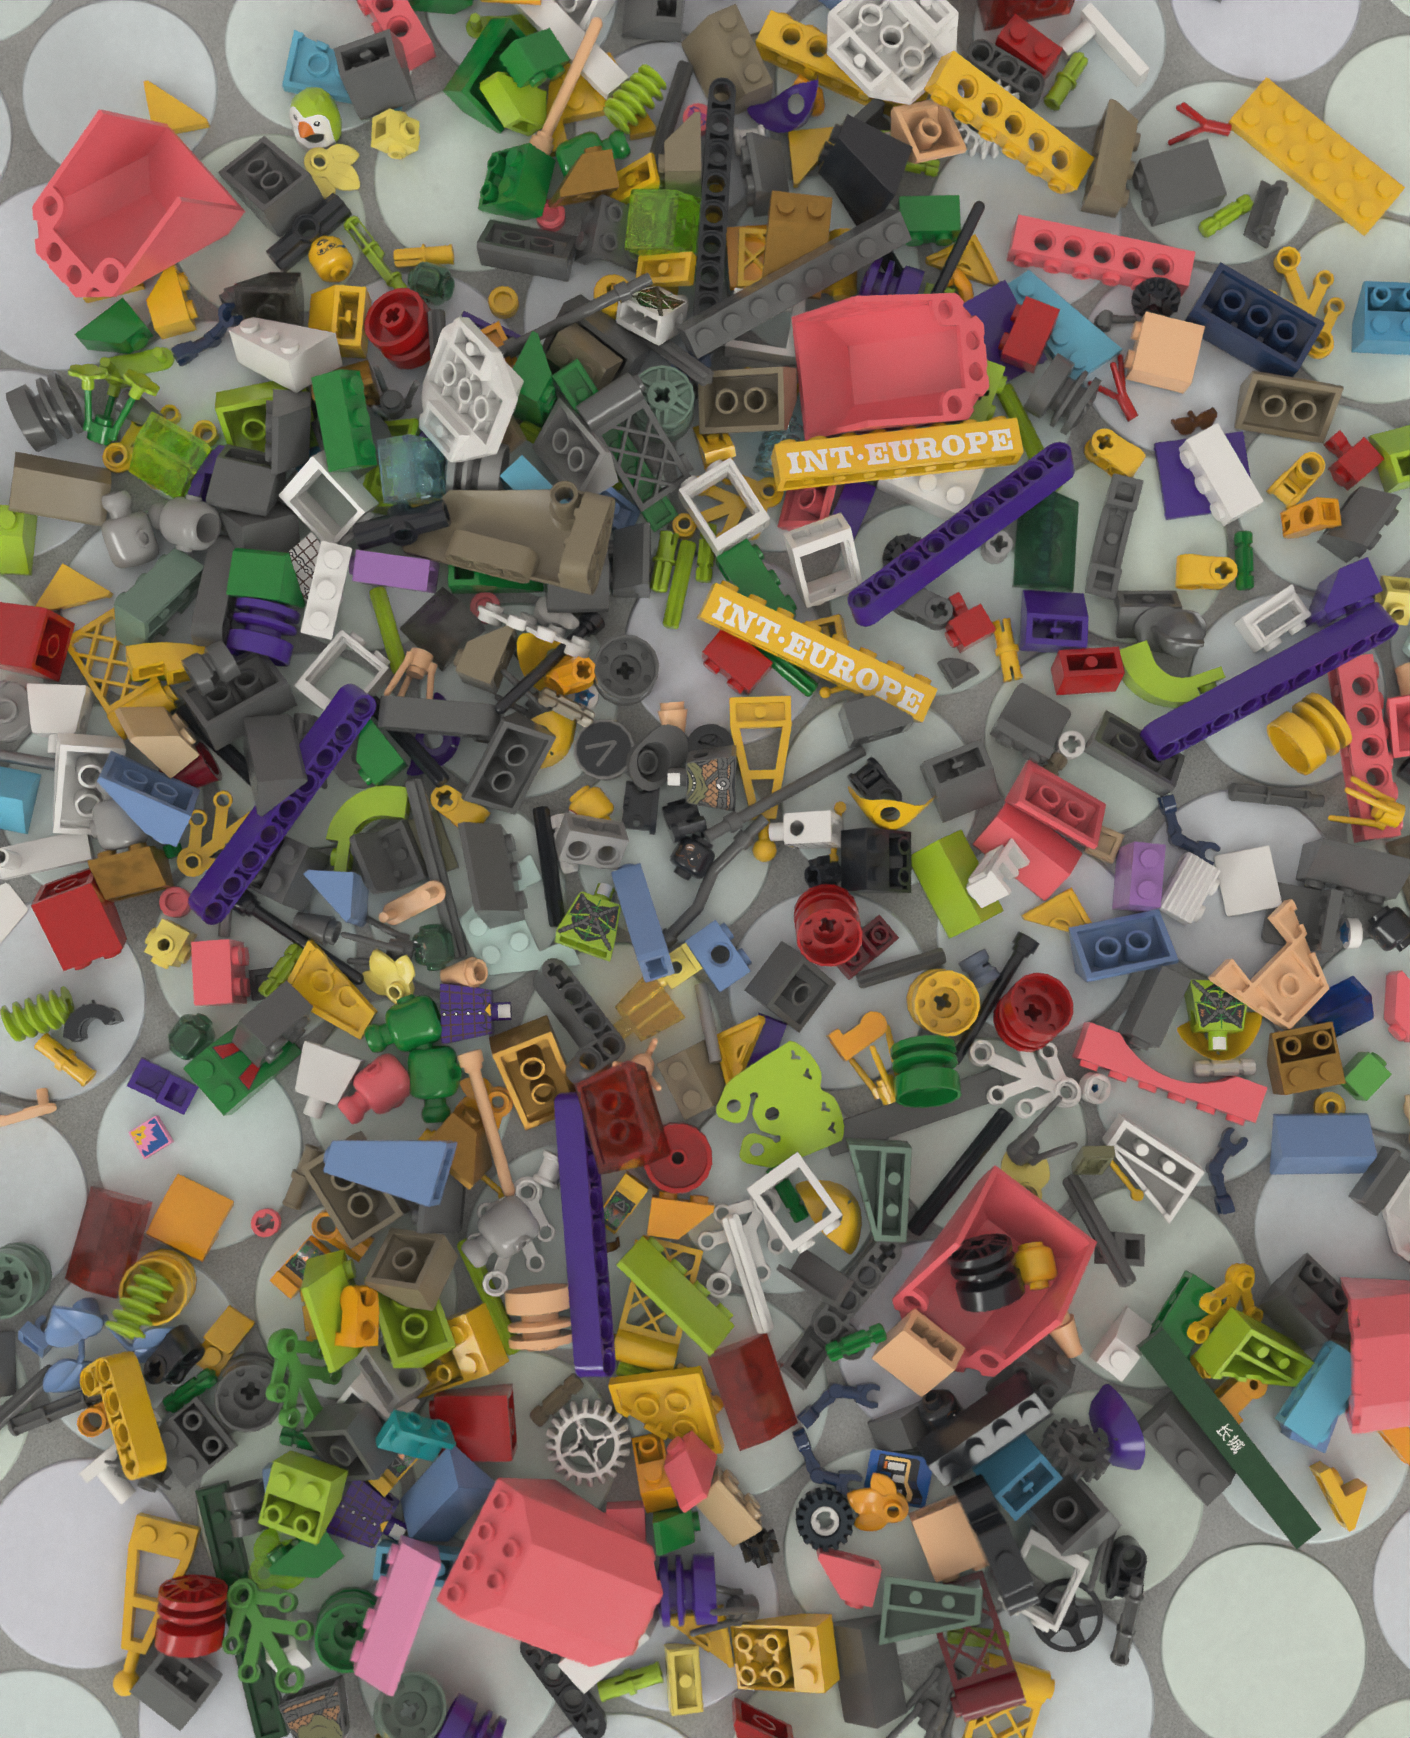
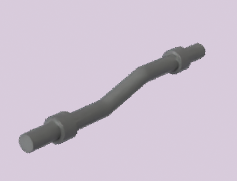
[498,273,653,359]
[662,814,769,949]

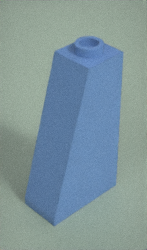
[611,863,675,983]
[323,1140,458,1207]

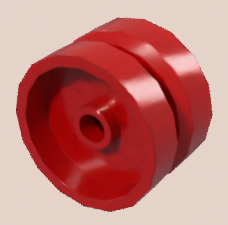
[364,288,431,369]
[643,1122,712,1194]

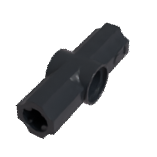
[266,193,352,273]
[353,499,451,550]

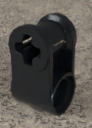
[847,756,902,816]
[143,1324,205,1385]
[1105,1535,1147,1599]

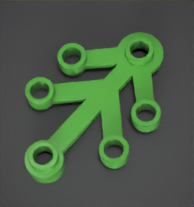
[266,1328,342,1428]
[222,1578,315,1694]

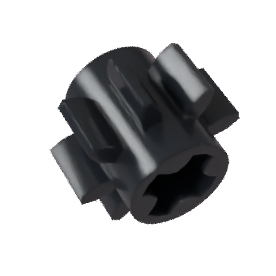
[804,855,842,888]
[739,1527,780,1568]

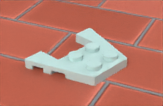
[459,854,581,976]

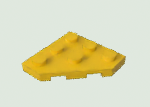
[608,1366,724,1454]

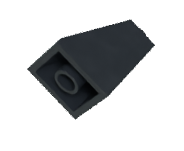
[818,114,913,222]

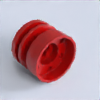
[794,884,863,966]
[993,972,1073,1052]
[155,1574,228,1658]

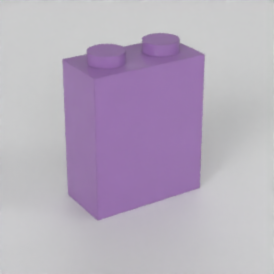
[349,550,440,594]
[1112,841,1166,912]

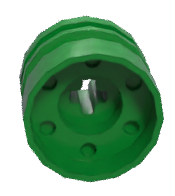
[890,1035,962,1108]
[314,1587,378,1673]

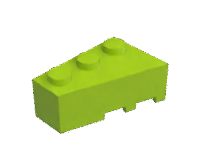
[1193,1307,1315,1387]

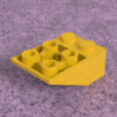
[416,1303,509,1399]
[730,1613,840,1693]

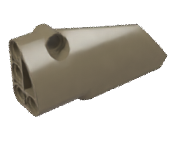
[402,481,615,595]

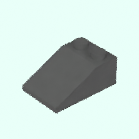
[218,136,325,238]

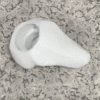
[534,596,579,630]

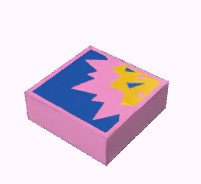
[128,1115,174,1159]

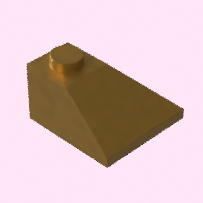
[548,146,620,208]
[428,1103,492,1190]

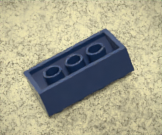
[1184,262,1325,377]

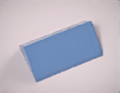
[304,870,369,927]
[1068,909,1179,982]
[1270,1113,1377,1175]
[400,1446,495,1542]

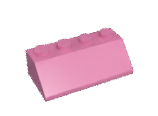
[350,1535,442,1696]

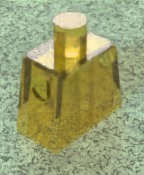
[613,977,686,1042]

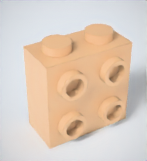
[1124,312,1205,394]
[872,1308,965,1397]
[908,1494,987,1583]

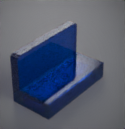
[1305,976,1374,1038]

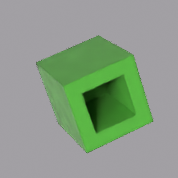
[1340,1052,1392,1101]

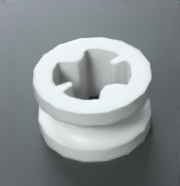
[1055,731,1086,760]

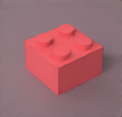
[191,939,251,1006]

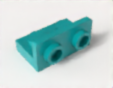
[375,1409,456,1462]

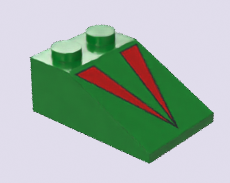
[183,1024,302,1116]

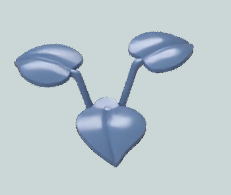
[43,1298,175,1393]

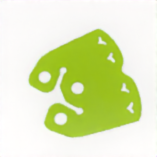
[716,1041,844,1168]

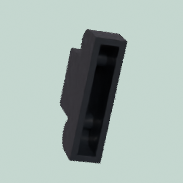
[952,1474,1040,1616]

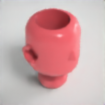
[337,1053,410,1124]

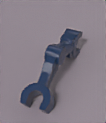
[171,302,244,367]
[1157,794,1221,865]
[1205,1127,1248,1215]
[796,1382,880,1429]
[792,1427,862,1497]

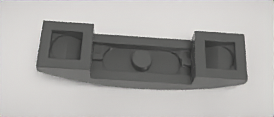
[1085,473,1144,600]

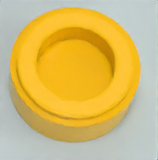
[488,286,519,319]

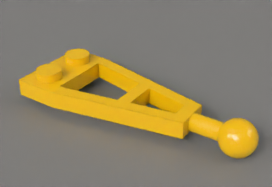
[729,696,792,862]
[113,1512,201,1696]

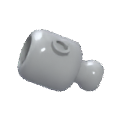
[101,490,159,568]
[148,494,221,553]
[90,777,149,851]
[461,1195,540,1268]

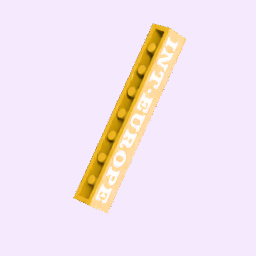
[771,416,1024,492]
[697,580,938,723]

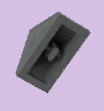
[777,1325,827,1391]
[867,1401,930,1452]

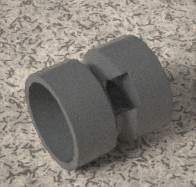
[181,639,241,696]
[222,1478,269,1538]

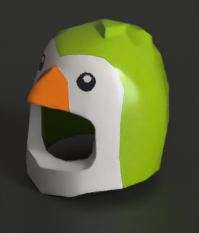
[289,87,342,152]

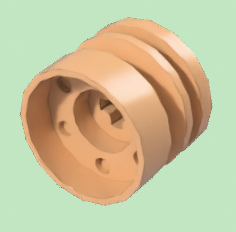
[504,1283,572,1351]

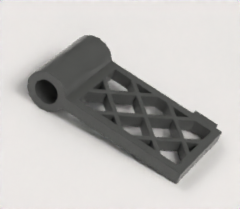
[575,372,694,512]

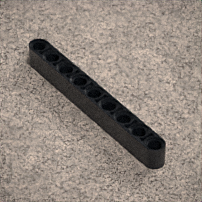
[693,77,736,355]

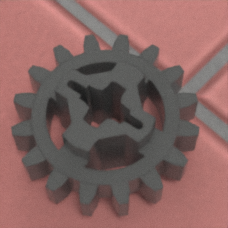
[1041,1417,1111,1483]

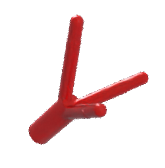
[1168,102,1232,145]
[1088,354,1139,422]

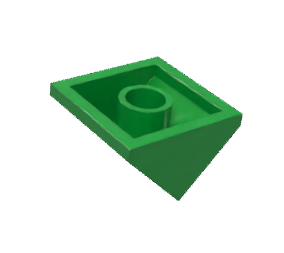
[226,548,306,609]

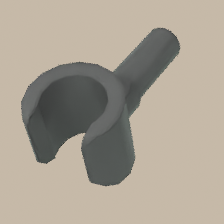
[1094,310,1137,332]

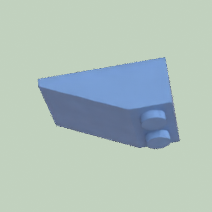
[97,751,200,847]

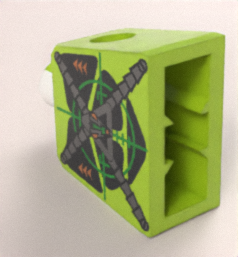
[555,883,621,962]
[1184,980,1247,1051]

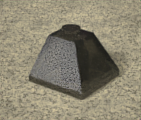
[234,272,304,327]
[399,587,485,672]

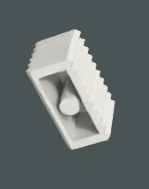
[1157,852,1221,925]

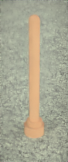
[529,17,603,156]
[457,1049,515,1197]

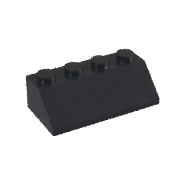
[916,1370,1054,1487]

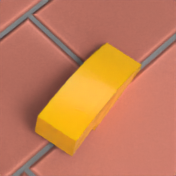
[126,642,205,686]

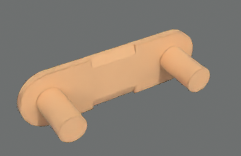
[379,880,446,925]
[0,1088,57,1127]

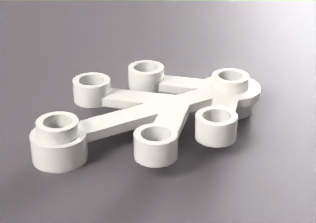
[477,602,591,658]
[967,1040,1082,1118]
[466,1176,555,1297]
[698,1188,786,1298]

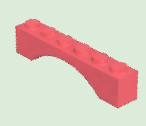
[1072,1022,1267,1126]

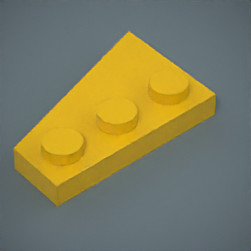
[287,939,378,1040]

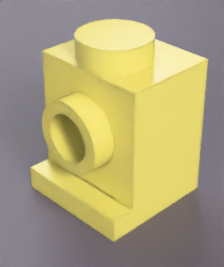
[657,942,703,990]

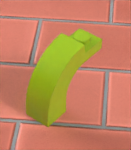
[1120,640,1226,708]
[326,785,411,872]

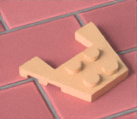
[1208,899,1330,1030]

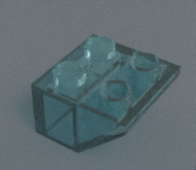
[377,434,446,505]

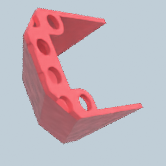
[32,109,245,298]
[791,293,989,441]
[892,1165,1097,1377]
[1340,1277,1410,1434]
[436,1478,663,1667]

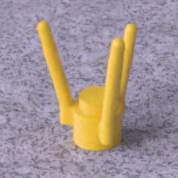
[1328,776,1405,830]
[849,1025,899,1105]

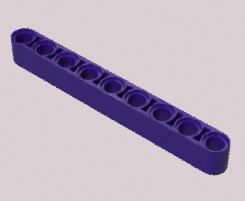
[847,442,1075,627]
[1140,602,1399,761]
[188,684,376,925]
[554,1091,616,1377]

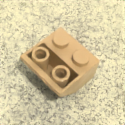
[696,1465,762,1547]

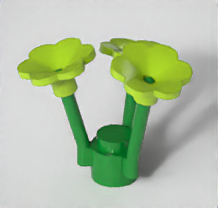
[68,364,160,445]

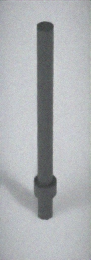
[703,745,866,842]

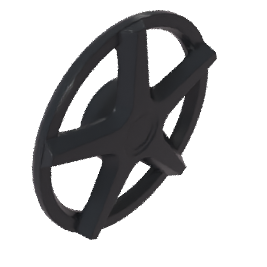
[1033,1578,1103,1652]

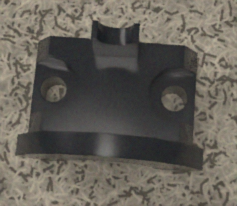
[622,781,660,835]
[661,798,707,843]
[63,1000,124,1042]

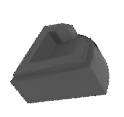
[937,658,980,689]

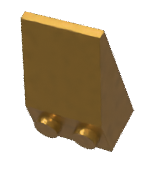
[762,190,833,300]
[489,1015,578,1131]

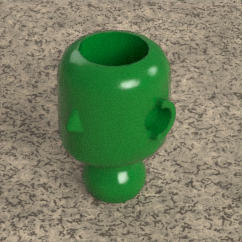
[555,130,631,178]
[364,994,442,1053]
[407,1046,462,1123]

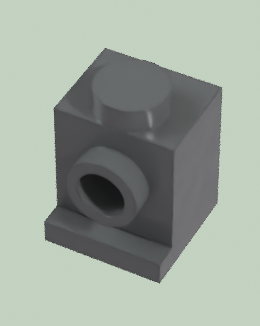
[1094,1232,1145,1267]

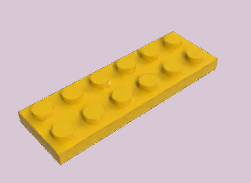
[1228,77,1405,236]

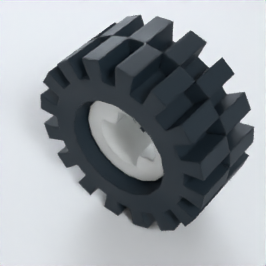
[795,1487,854,1552]

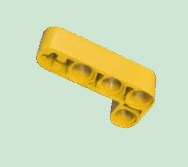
[80,1351,167,1480]

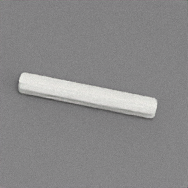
[721,1213,774,1334]

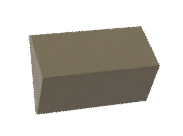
[1234,371,1344,443]
[8,451,112,527]

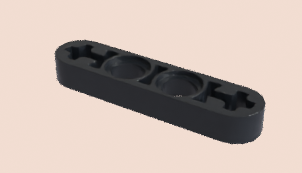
[520,1641,607,1738]

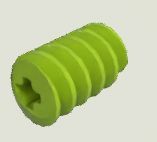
[603,64,667,135]
[0,986,75,1042]
[105,1266,174,1340]

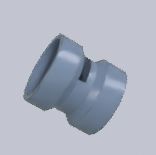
[958,948,1000,989]

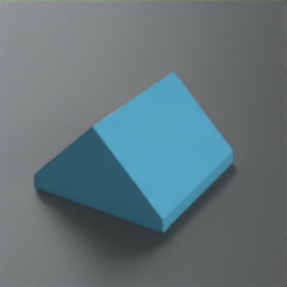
[0,766,41,834]

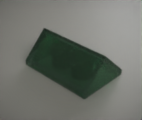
[1012,491,1079,592]

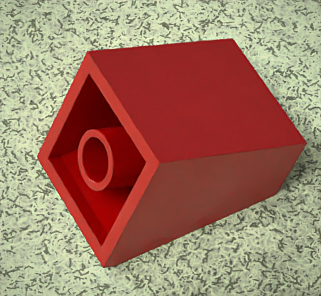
[0,602,75,682]
[31,868,127,971]
[429,1383,518,1462]

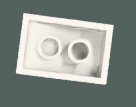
[53,733,126,835]

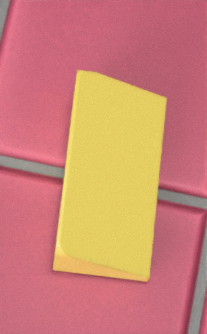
[664,1643,703,1716]

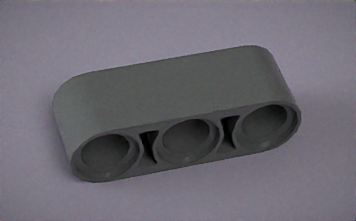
[965,39,1045,109]

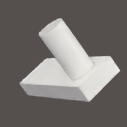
[1057,2,1149,87]
[0,834,95,880]
[79,1402,169,1504]

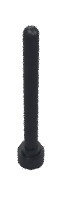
[930,201,985,294]
[495,612,605,714]
[232,889,364,985]
[955,931,1040,1065]

